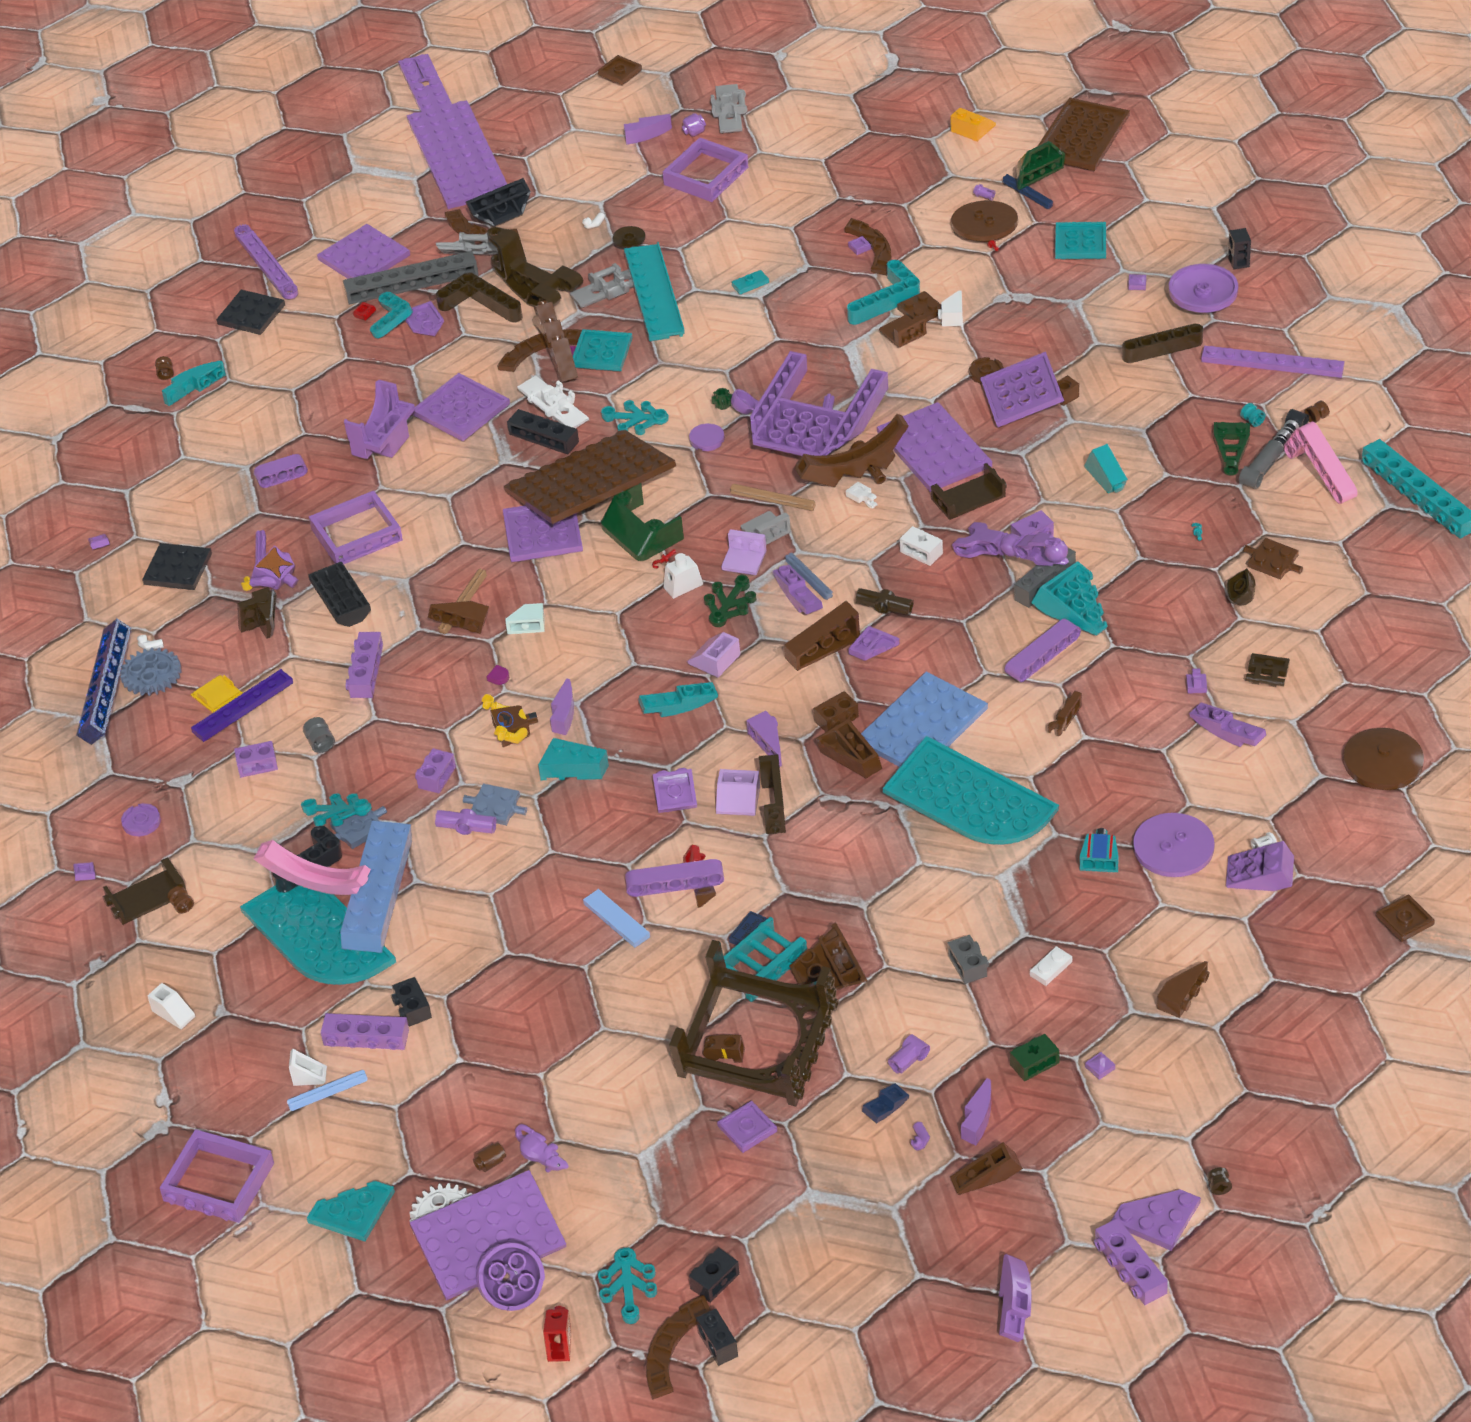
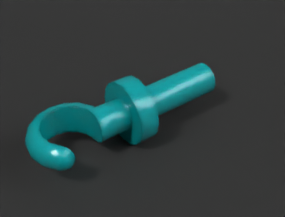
[1191,523,1202,541]

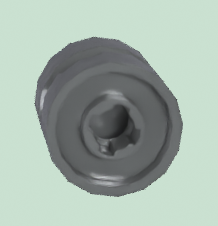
[303,717,335,753]

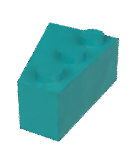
[538,738,609,780]

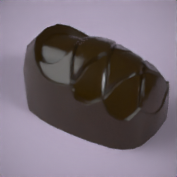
[1227,568,1256,606]

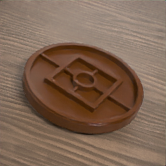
[951,200,1018,241]

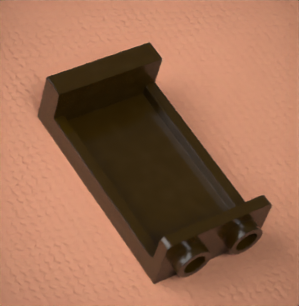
[759,754,786,834]

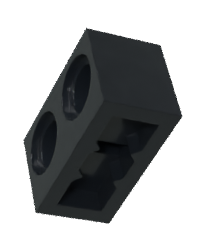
[1228,228,1251,270]
[391,977,432,1027]
[696,1309,738,1366]

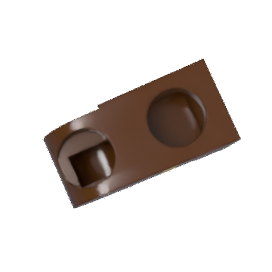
[703,1035,745,1063]

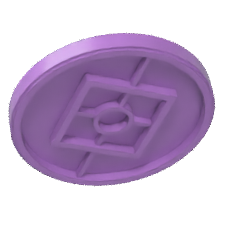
[1133,813,1215,877]

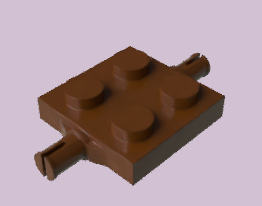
[1243,538,1303,580]

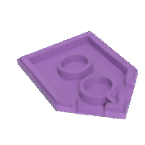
[405,301,444,336]

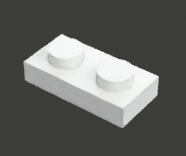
[1030,946,1072,986]

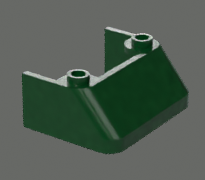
[601,483,684,561]

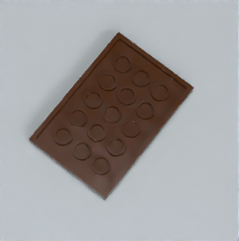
[1038,97,1130,171]

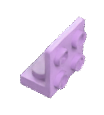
[721,529,767,575]

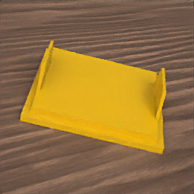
[190,675,243,713]

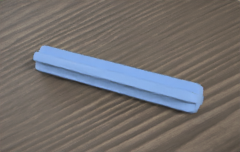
[287,1070,367,1111]

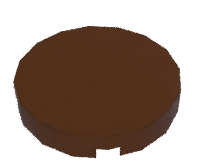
[969,357,1004,384]

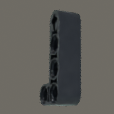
[273,826,342,893]

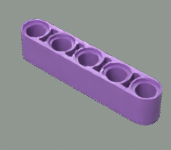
[1005,619,1081,682]
[625,859,724,897]

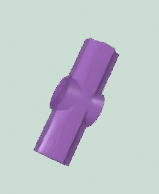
[435,809,497,835]

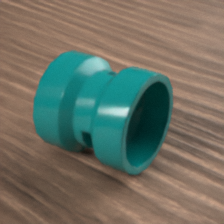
[1240,403,1266,427]

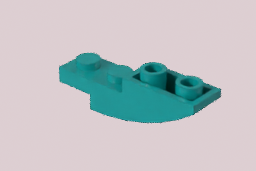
[162,361,226,406]
[638,682,718,717]

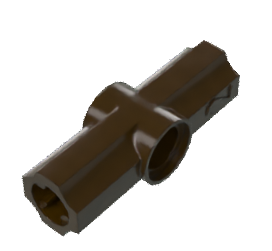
[855,588,914,615]

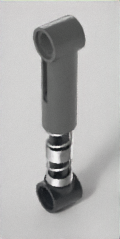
[1239,409,1309,489]

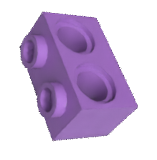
[234,741,278,778]
[415,748,456,794]

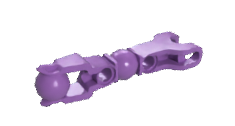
[952,522,1069,566]

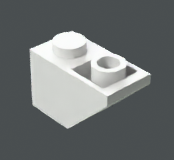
[148,983,195,1029]

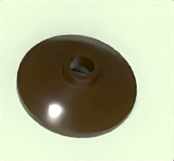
[613,226,646,248]

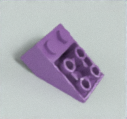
[1226,841,1294,891]

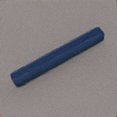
[1003,174,1053,209]

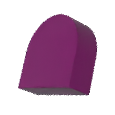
[487,665,510,685]

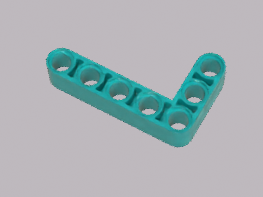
[847,260,920,325]

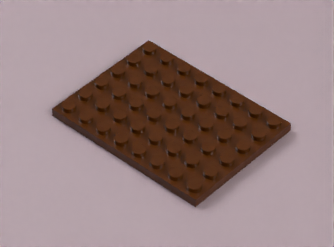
[504,430,676,524]

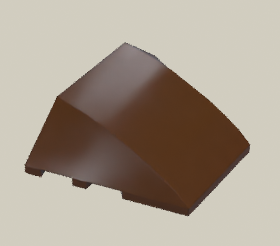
[790,922,868,990]

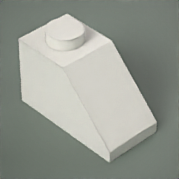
[938,291,963,326]

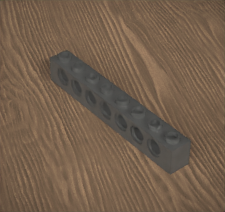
[343,251,479,305]

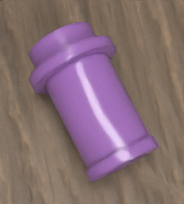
[973,184,996,201]

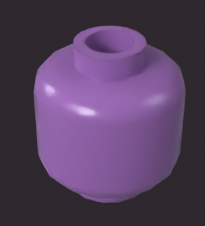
[681,113,706,137]

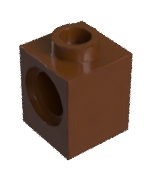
[1057,375,1079,406]

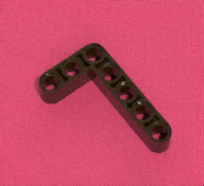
[436,273,523,323]

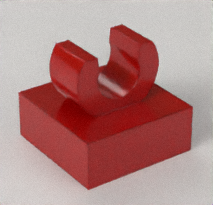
[683,844,706,863]

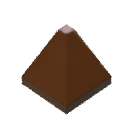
[694,886,716,908]

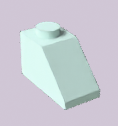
[506,603,545,634]

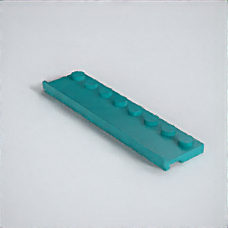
[624,242,685,341]

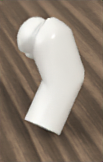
[582,213,605,229]
[137,635,164,651]

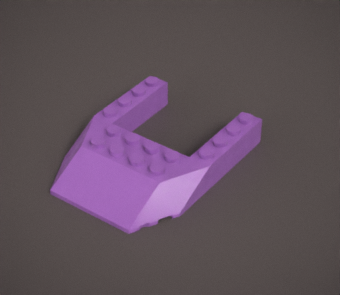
[750,351,888,456]

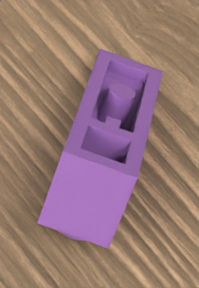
[746,711,782,767]

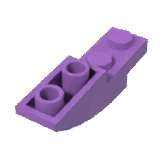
[773,565,823,615]
[1189,702,1266,747]
[999,1254,1032,1342]

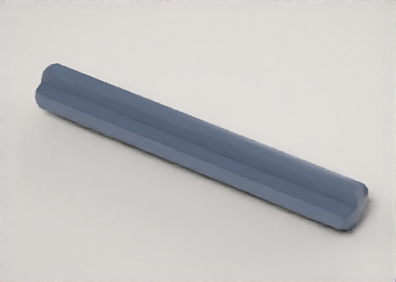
[785,553,833,600]

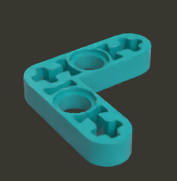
[370,292,413,338]

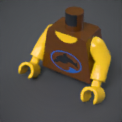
[482,694,538,747]

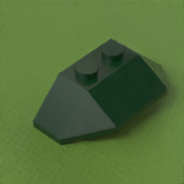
[1016,141,1065,190]

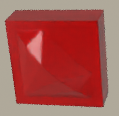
[353,302,376,321]

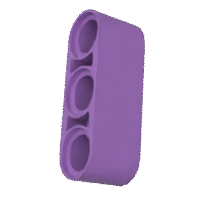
[254,454,307,488]

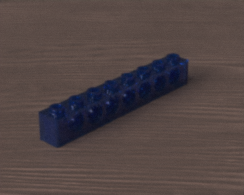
[76,618,131,745]

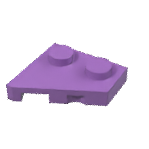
[849,626,900,660]

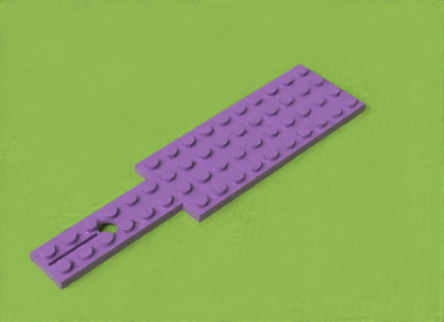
[398,54,507,209]

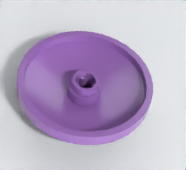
[1169,264,1238,313]

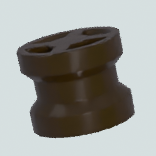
[1207,1167,1232,1195]

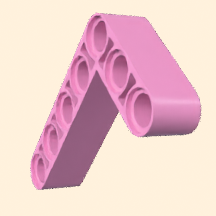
[1284,422,1357,504]

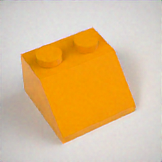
[950,108,996,142]

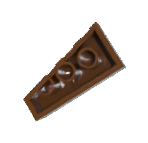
[784,600,860,671]

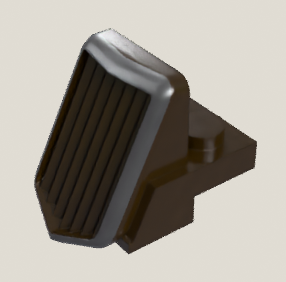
[237,587,277,639]

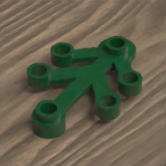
[704,574,757,627]

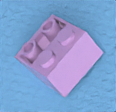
[688,632,740,678]
[716,769,760,816]

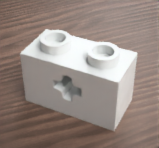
[900,526,943,566]

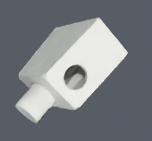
[664,553,703,599]

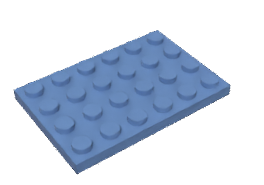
[861,672,988,767]

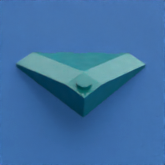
[1031,561,1108,636]

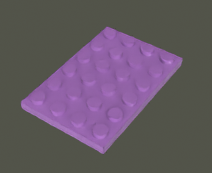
[877,402,992,492]
[410,1170,566,1300]

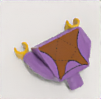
[241,546,299,591]

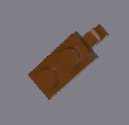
[1048,691,1082,736]

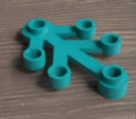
[601,400,669,435]
[301,793,372,827]
[598,1248,658,1324]

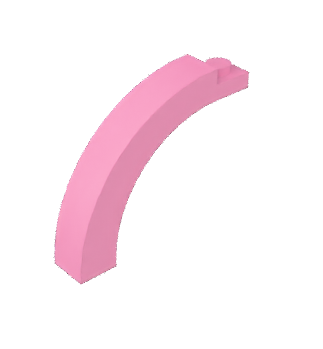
[254,840,371,895]

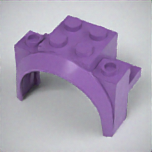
[344,380,415,459]

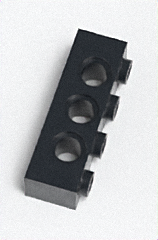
[507,409,579,455]

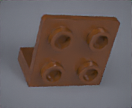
[879,315,927,348]

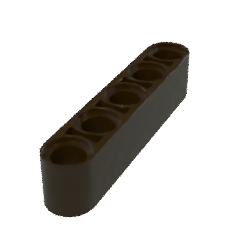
[1122,323,1203,363]

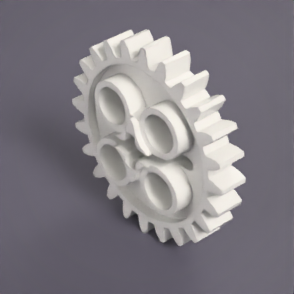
[410,1183,473,1234]

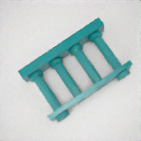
[724,917,807,1002]

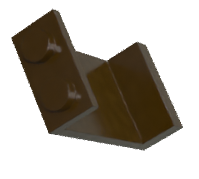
[931,463,1007,520]
[102,857,187,925]

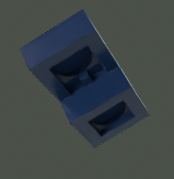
[862,1083,910,1124]

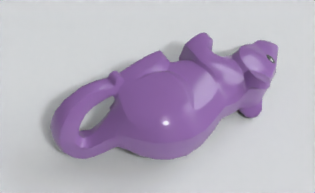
[515,1124,569,1173]

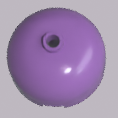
[476,1243,545,1311]

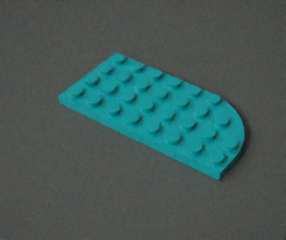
[883,736,1059,845]
[240,885,396,985]

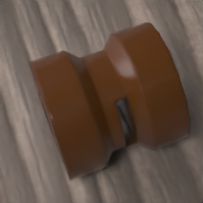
[155,356,173,380]
[1304,400,1330,423]
[167,886,194,914]

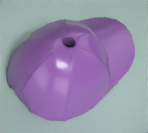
[731,389,759,414]

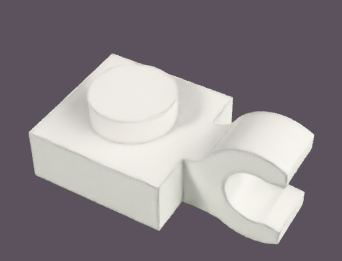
[846,482,877,509]

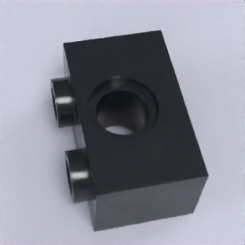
[689,1247,740,1303]

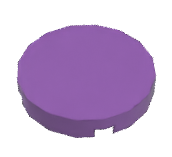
[689,423,725,451]
[121,803,161,837]

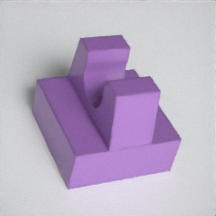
[1186,669,1207,693]

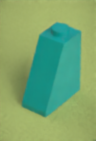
[1084,444,1128,494]

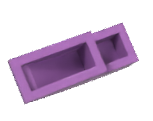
[624,114,672,145]
[550,678,574,735]
[961,1078,991,1146]

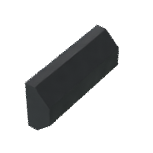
[308,561,371,627]

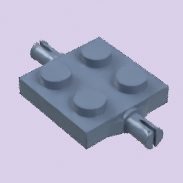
[463,783,527,826]
[330,806,387,849]

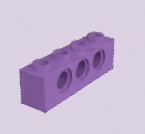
[346,632,383,698]
[320,1013,409,1050]
[1094,1218,1168,1305]

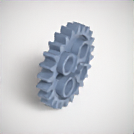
[120,647,182,696]

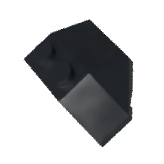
[465,178,531,227]

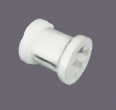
[1251,832,1277,849]

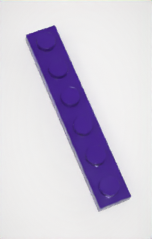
[191,669,293,742]

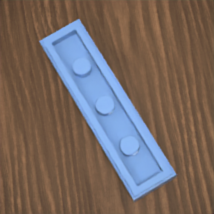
[583,889,650,948]

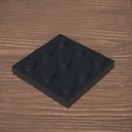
[216,289,285,335]
[142,543,212,590]

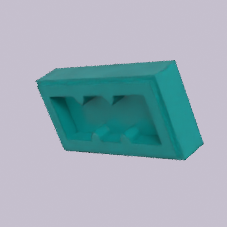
[731,270,769,295]

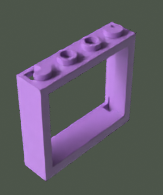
[663,138,749,202]
[309,491,403,564]
[160,1129,274,1223]

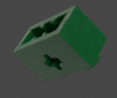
[1010,1034,1060,1082]

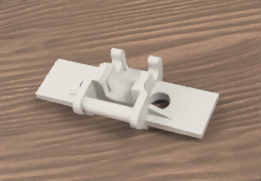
[517,376,589,428]

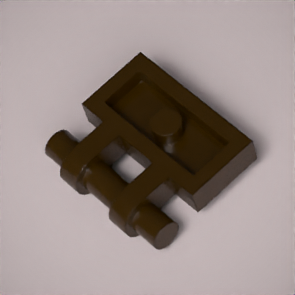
[1246,653,1290,687]

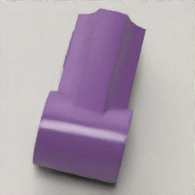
[888,1034,930,1074]

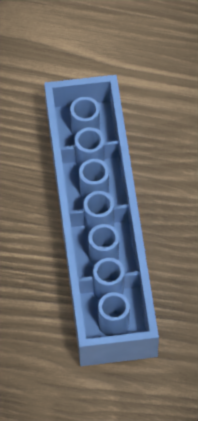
[341,821,412,953]

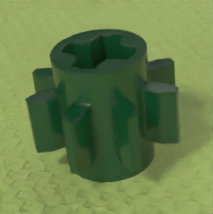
[711,388,732,410]

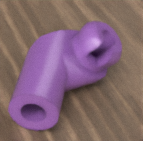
[911,1122,930,1150]

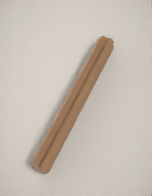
[730,484,816,511]
[438,568,487,634]

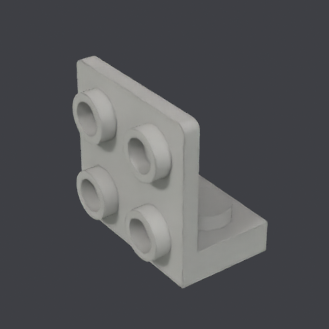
[741,511,791,545]

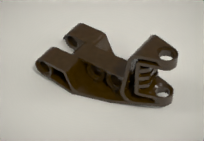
[487,227,584,307]

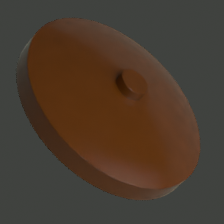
[1343,728,1424,790]

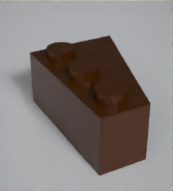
[816,719,882,778]

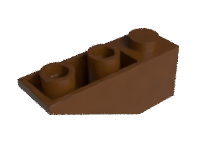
[428,601,489,634]
[1157,961,1210,1018]

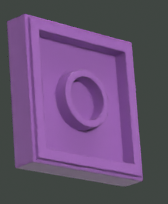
[717,1101,777,1153]

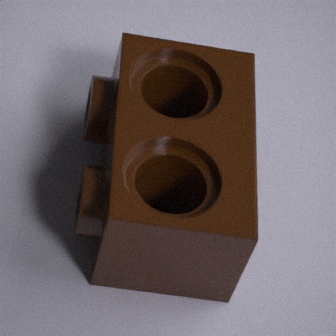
[813,691,859,732]

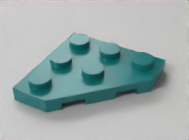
[307,1181,395,1242]

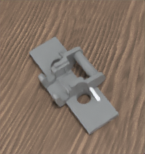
[710,84,748,133]
[436,232,498,255]
[570,263,634,308]

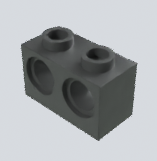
[947,935,989,984]

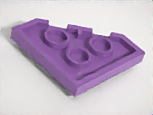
[1111,1189,1201,1251]

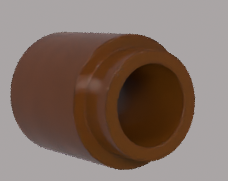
[473,1142,506,1172]

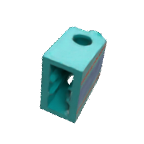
[1080,828,1119,873]

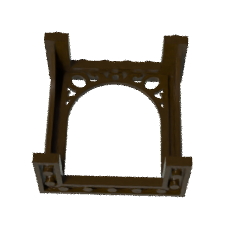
[669,940,839,1107]

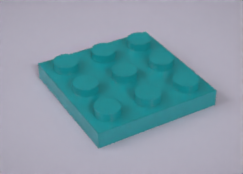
[1055,222,1106,259]
[573,329,633,371]

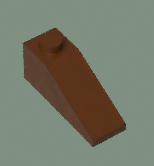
[950,1142,1023,1195]

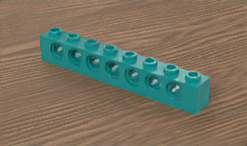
[1362,439,1471,539]

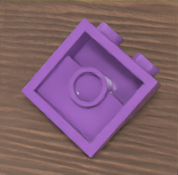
[653,768,697,813]

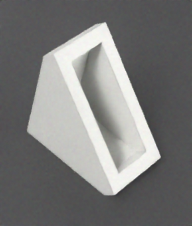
[289,1049,327,1086]

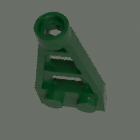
[1213,422,1250,476]

